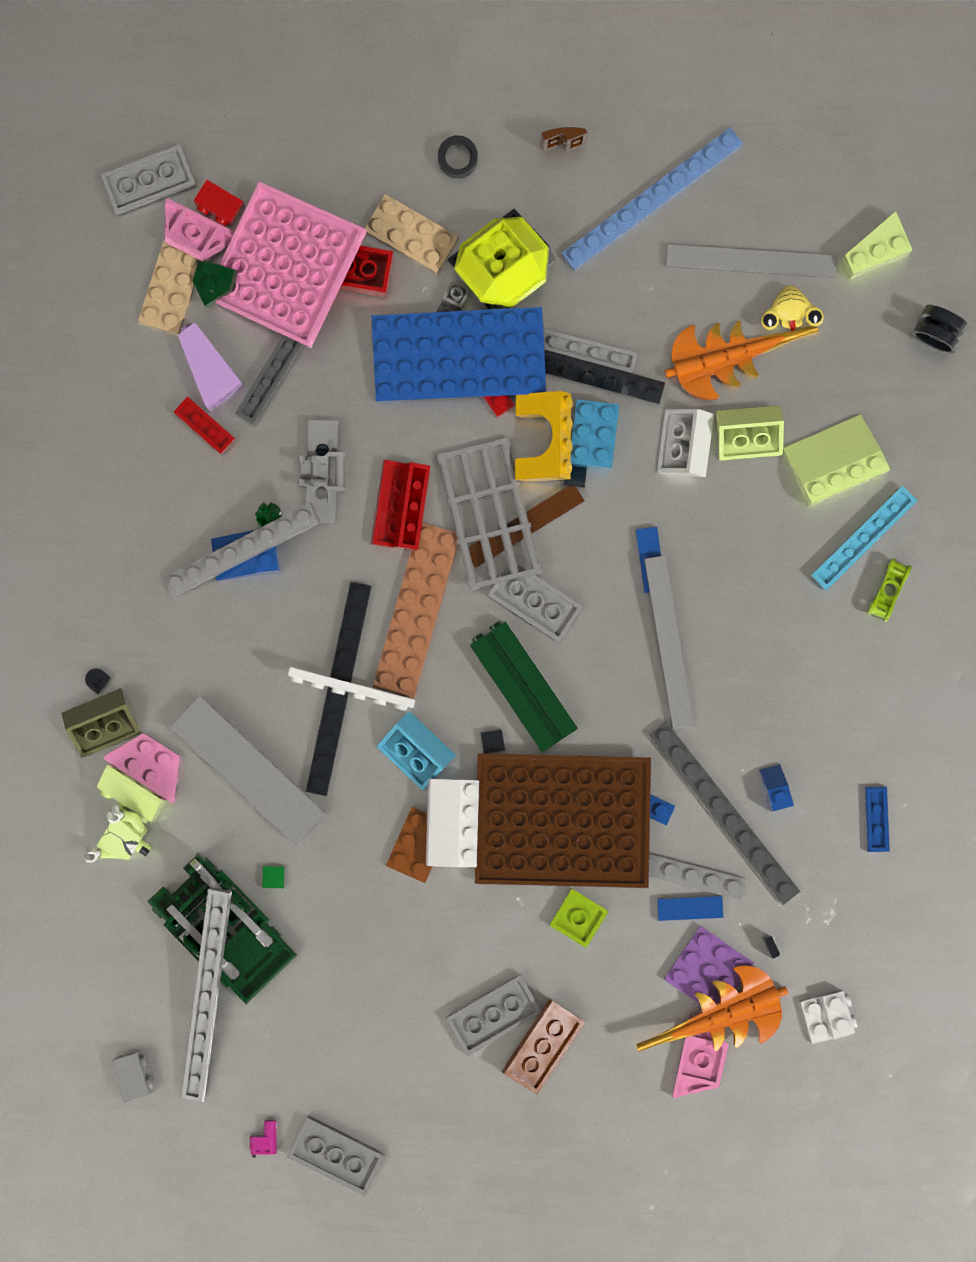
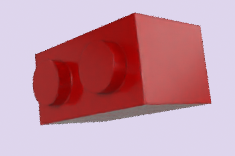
[193,179,245,227]

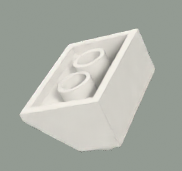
[657,409,714,477]

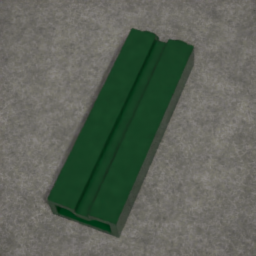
[470,621,578,753]

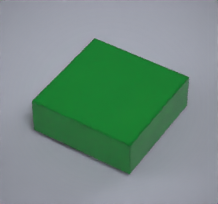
[262,866,285,889]

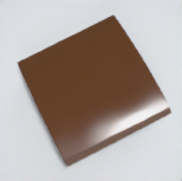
[540,127,587,151]

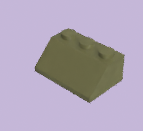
[62,688,141,758]

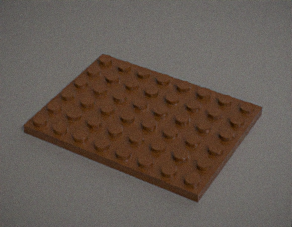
[475,754,651,888]

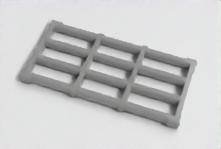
[435,437,543,591]

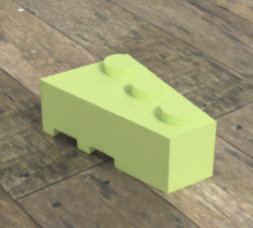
[842,211,912,279]

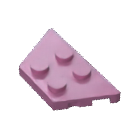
[164,198,235,261]
[103,733,180,804]
[672,1015,728,1098]

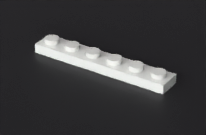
[286,667,415,711]

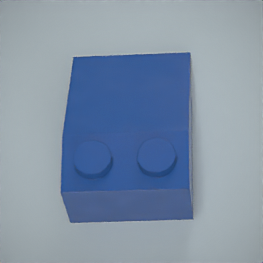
[211,530,280,581]

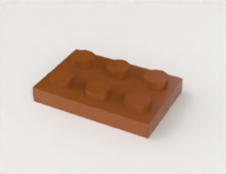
[386,807,433,883]

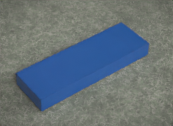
[635,527,661,594]
[864,787,890,852]
[657,896,724,921]

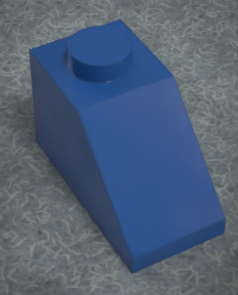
[759,764,794,812]

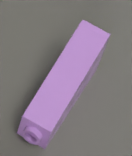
[178,322,243,412]

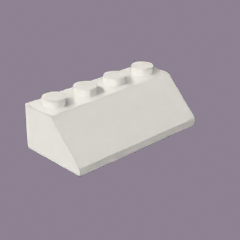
[426,779,479,867]

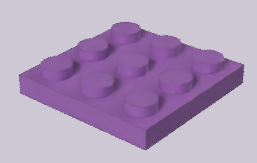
[664,926,754,1004]

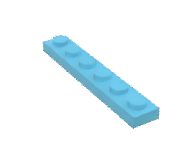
[811,486,918,591]

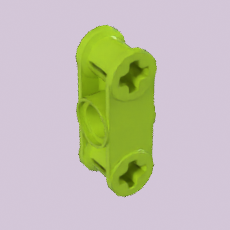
[867,557,912,622]

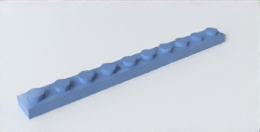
[561,127,743,271]

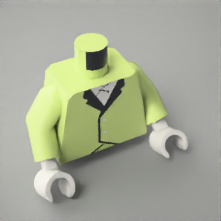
[83,806,153,863]

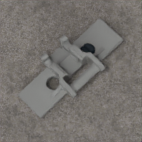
[298,420,347,524]

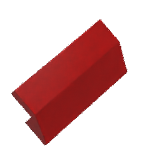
[370,460,431,550]

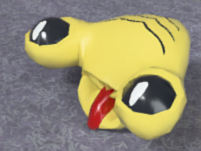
[761,285,824,331]

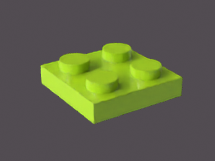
[549,888,609,948]

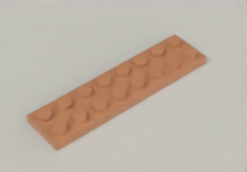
[373,523,458,699]

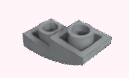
[436,281,470,312]

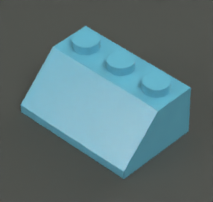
[376,711,456,791]

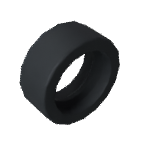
[438,135,478,178]

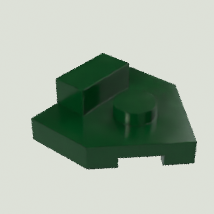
[192,261,238,308]

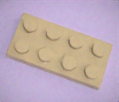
[365,194,459,274]
[138,241,203,335]

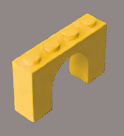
[515,391,573,482]

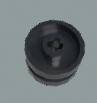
[912,305,968,353]

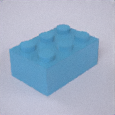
[571,399,619,471]

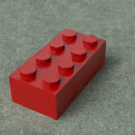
[339,246,394,298]

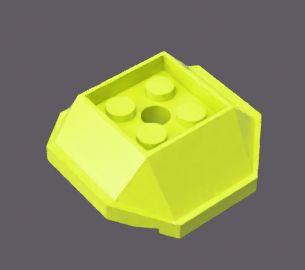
[454,217,549,308]

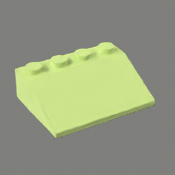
[783,414,890,507]

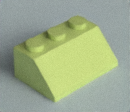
[716,406,784,461]
[97,765,168,823]

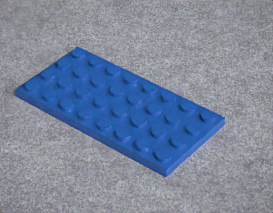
[371,307,547,401]

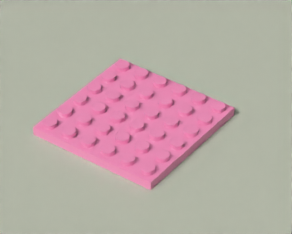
[215,182,367,348]

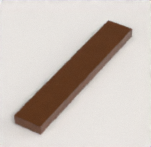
[469,486,585,569]

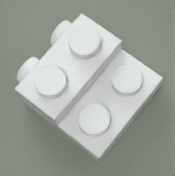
[800,990,858,1044]

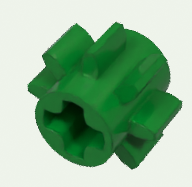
[255,502,282,527]

